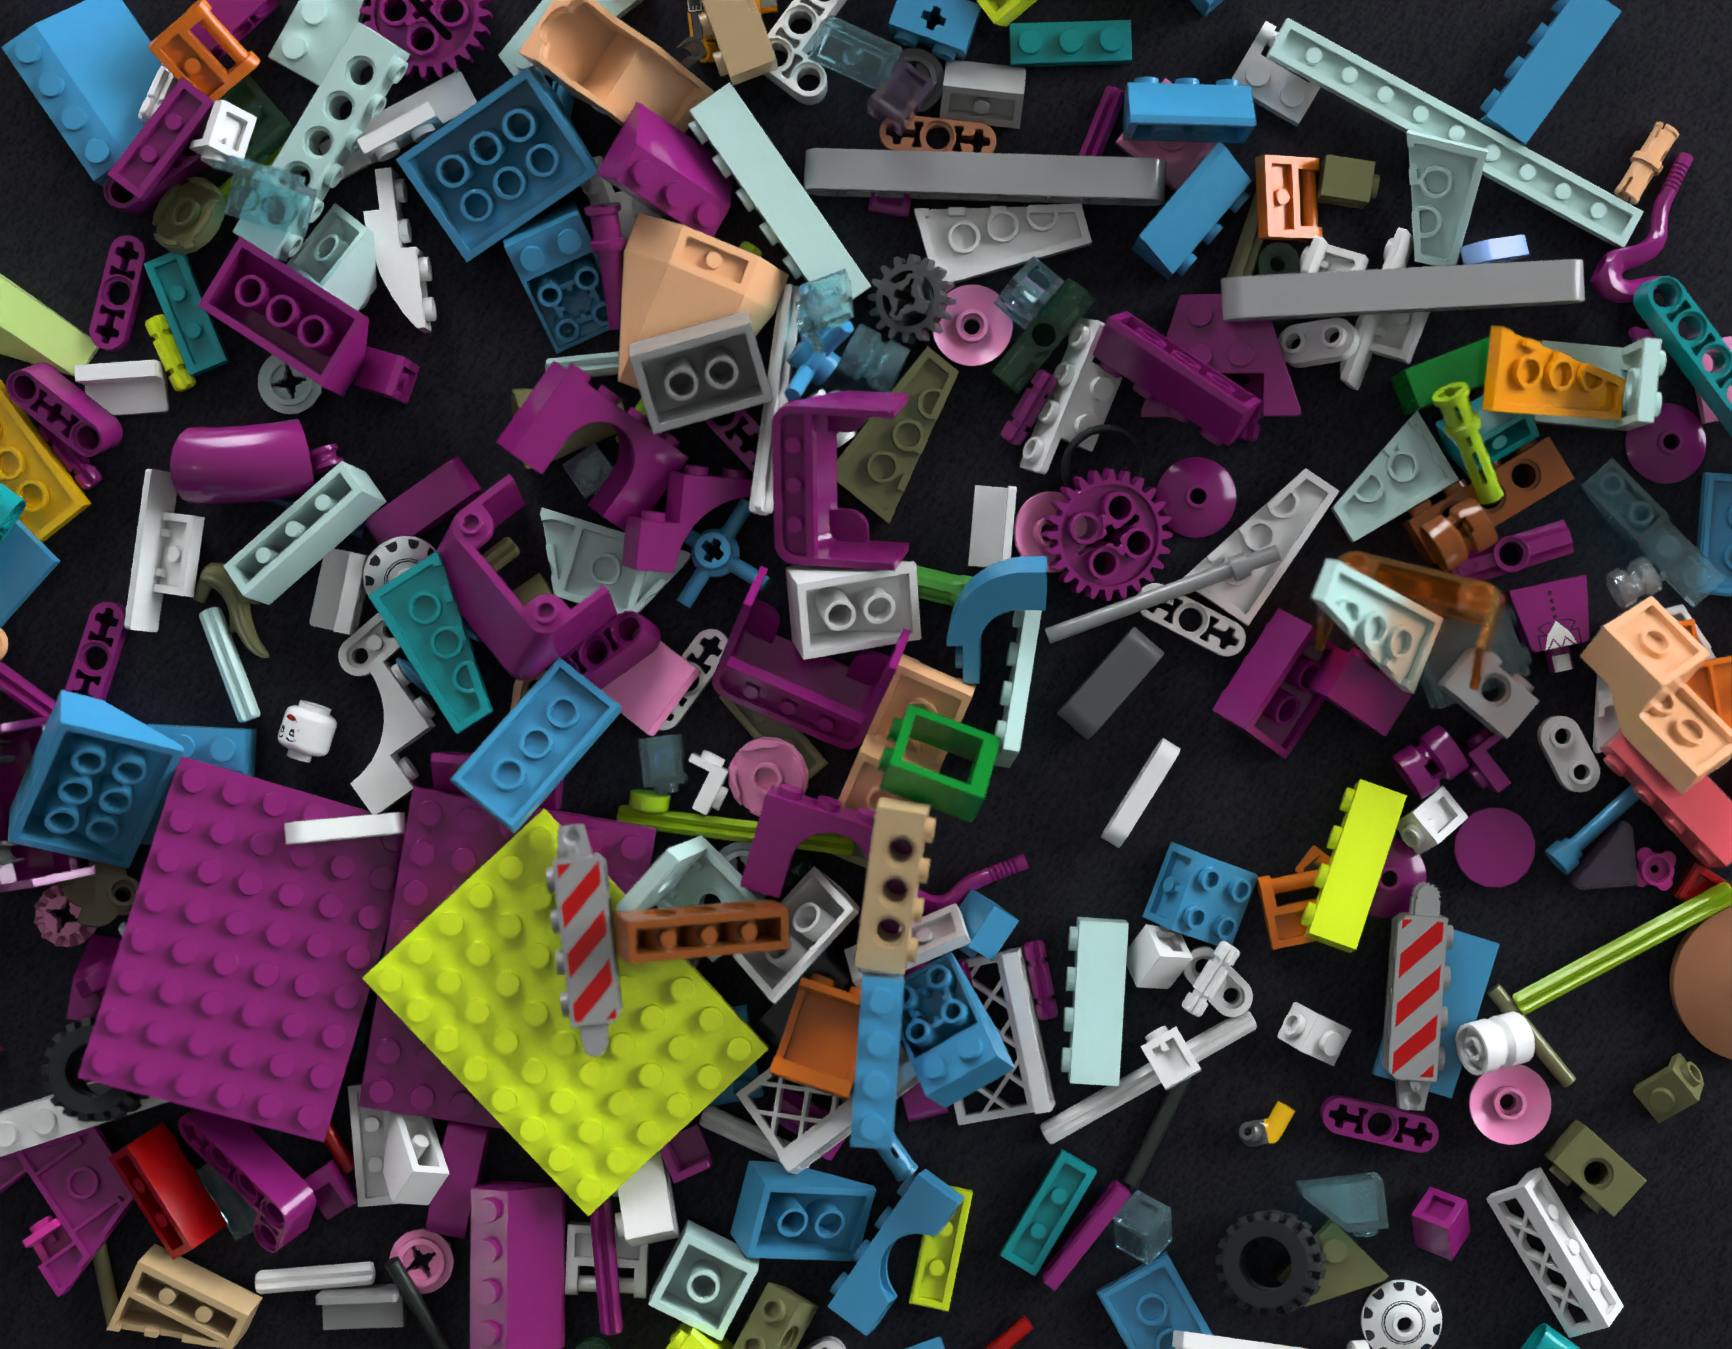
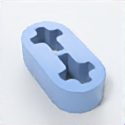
[1460,235,1529,265]

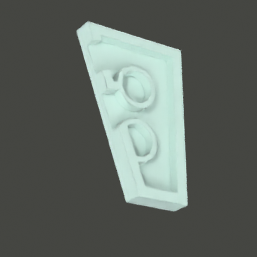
[1407,130,1489,266]
[1331,411,1459,543]

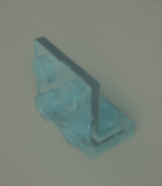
[211,154,318,237]

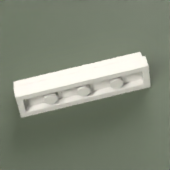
[1486,1167,1624,1338]

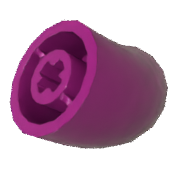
[170,419,314,504]

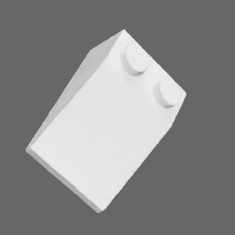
[785,561,921,660]

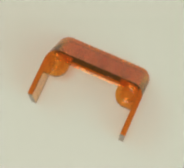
[1315,551,1506,691]

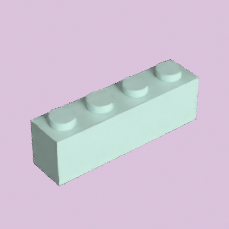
[224,461,387,605]
[1061,917,1129,1086]

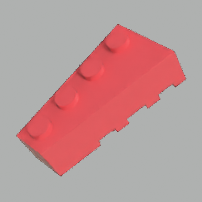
[1600,729,1732,868]

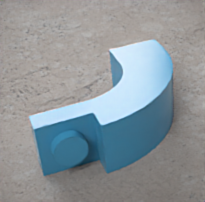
[946,556,1047,684]

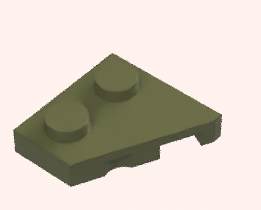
[1275,1218,1389,1307]

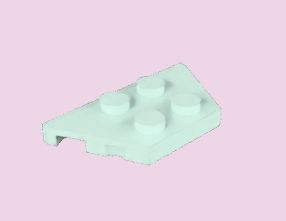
[540,508,691,615]

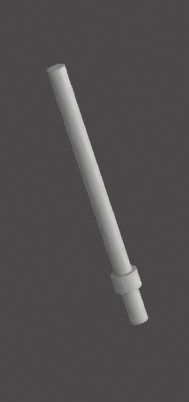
[1045,545,1281,644]

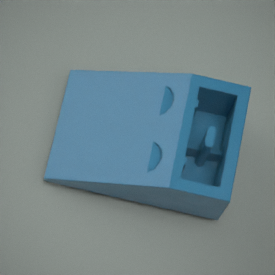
[502,201,610,354]
[900,952,1015,1108]

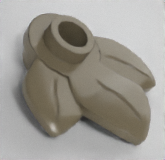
[61,860,139,928]

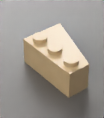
[698,0,778,86]
[107,1244,263,1349]

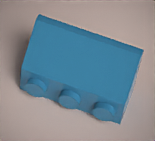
[1123,77,1255,144]
[1132,141,1252,280]

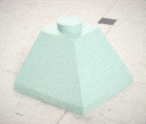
[286,203,377,311]

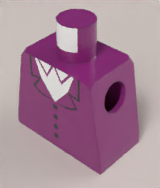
[1501,575,1589,673]

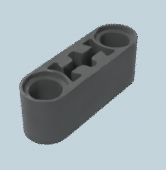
[1057,626,1165,740]

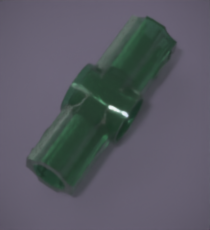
[991,278,1096,395]

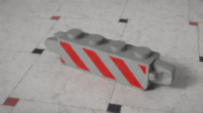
[546,824,623,1057]
[1381,881,1454,1111]

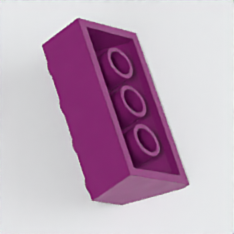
[198,236,369,396]
[1093,311,1262,446]
[470,1180,566,1349]

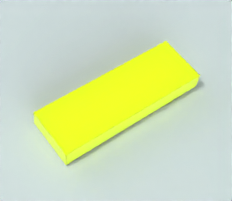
[909,1186,973,1311]

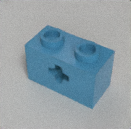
[888,0,982,62]

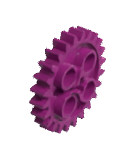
[359,0,493,81]
[1041,468,1173,601]

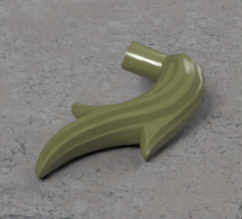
[192,562,269,658]

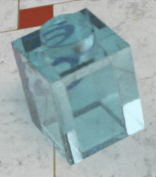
[638,734,687,794]

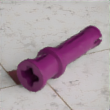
[584,202,627,330]

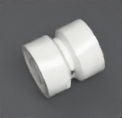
[1455,1011,1535,1076]

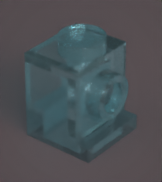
[993,256,1065,330]

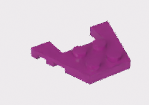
[1141,294,1301,418]
[0,1126,135,1297]

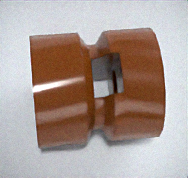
[1419,497,1498,572]

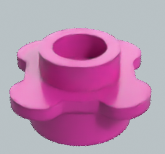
[1632,847,1677,891]

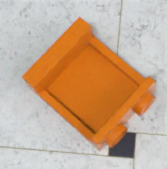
[769,973,861,1100]

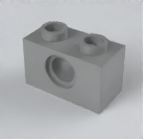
[1436,646,1539,739]

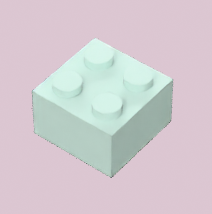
[648,1220,759,1341]

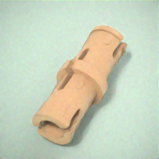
[1614,122,1679,205]

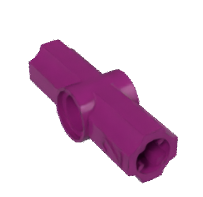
[1447,519,1574,590]

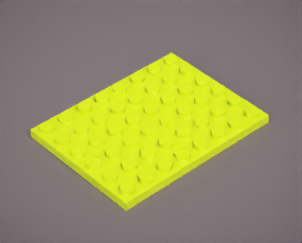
[362,808,769,1216]

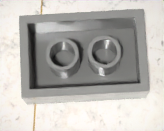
[629,310,773,434]

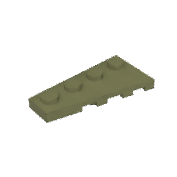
[837,346,959,524]

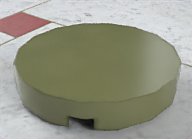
[153,176,226,255]

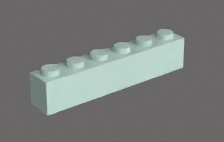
[688,82,871,316]

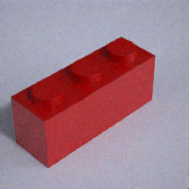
[108,1122,228,1260]

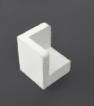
[1126,925,1193,989]

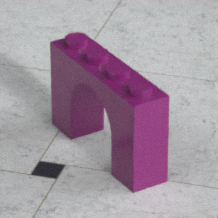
[497,361,689,532]
[740,784,926,934]

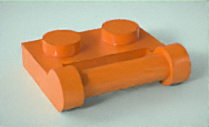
[148,0,261,101]
[1255,155,1323,243]
[1257,863,1328,950]

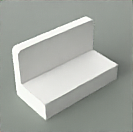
[74,360,169,416]
[968,485,1017,568]
[309,549,369,635]

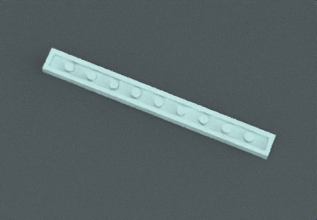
[1266,18,1644,249]

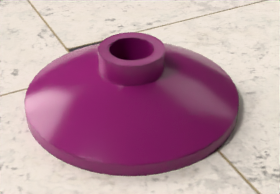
[1624,403,1707,484]
[1155,457,1236,538]
[1368,838,1427,918]

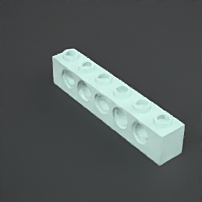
[232,22,411,261]

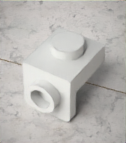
[1299,235,1369,273]
[688,749,729,815]
[1278,1002,1352,1066]

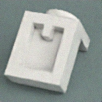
[189,100,257,168]
[1396,786,1469,854]
[1141,1026,1202,1091]

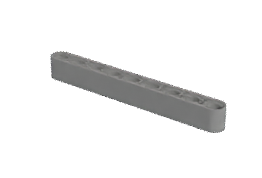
[803,148,1167,206]
[1221,259,1585,322]

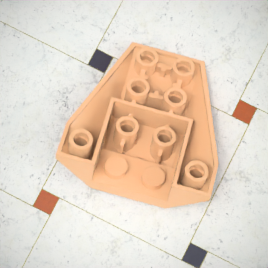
[618,213,789,390]

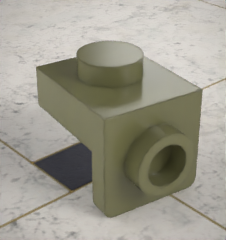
[1633,1053,1704,1123]

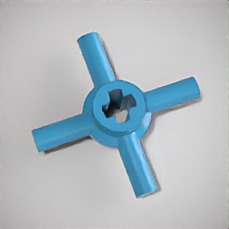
[785,319,854,401]
[677,498,771,608]

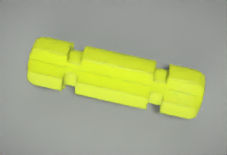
[145,314,196,392]

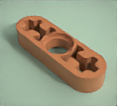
[880,114,996,153]

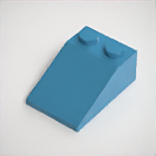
[730,1161,876,1261]

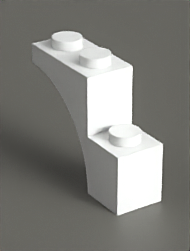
[350,661,436,815]

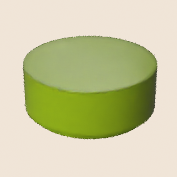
[629,789,670,813]

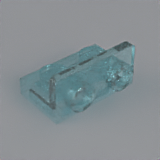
[795,269,854,353]

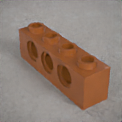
[1402,437,1575,565]
[614,899,789,964]

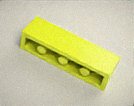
[1301,779,1407,953]

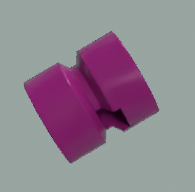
[1391,725,1469,800]

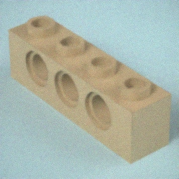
[854,797,936,975]

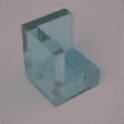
[1114,1190,1172,1266]

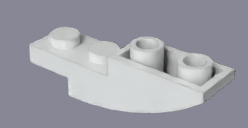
[363,167,437,333]

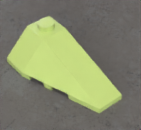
[0,273,99,377]

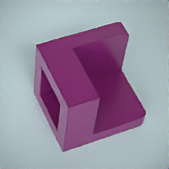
[659,1122,715,1183]
[303,1158,357,1219]
[1411,1186,1470,1261]

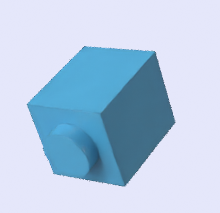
[958,889,1019,961]

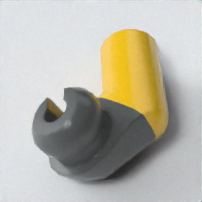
[1238,1101,1295,1147]

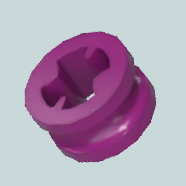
[309,444,344,476]

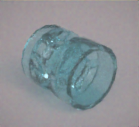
[837,323,911,393]

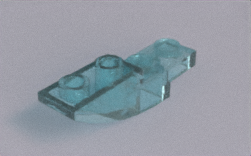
[1581,458,1726,608]

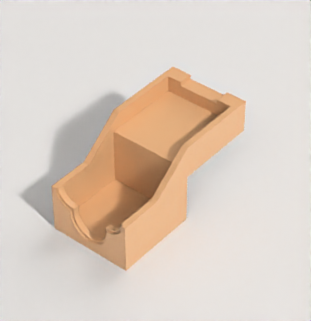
[518,0,715,133]
[1580,596,1732,795]
[838,654,976,811]

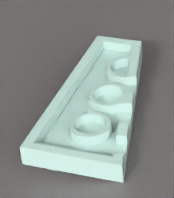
[994,610,1042,768]

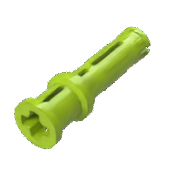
[1432,382,1504,505]

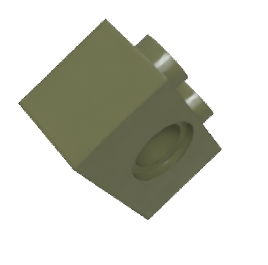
[1544,1119,1647,1217]
[732,1282,819,1349]

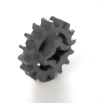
[867,254,956,344]

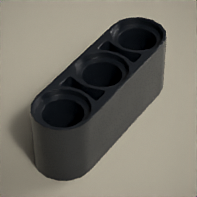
[751,943,852,1052]

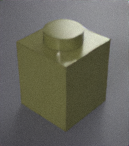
[1317,155,1380,209]

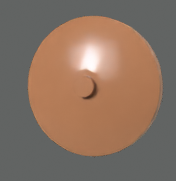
[1669,905,1732,1059]

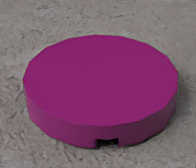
[1452,807,1535,888]

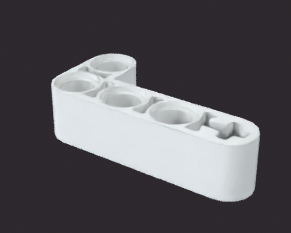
[764,0,847,105]

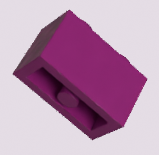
[1308,646,1412,736]

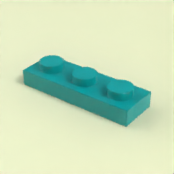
[1009,20,1132,67]
[144,252,231,377]
[1000,1148,1097,1276]

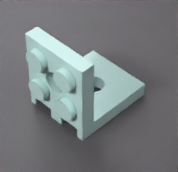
[1533,338,1666,431]
[615,835,765,962]

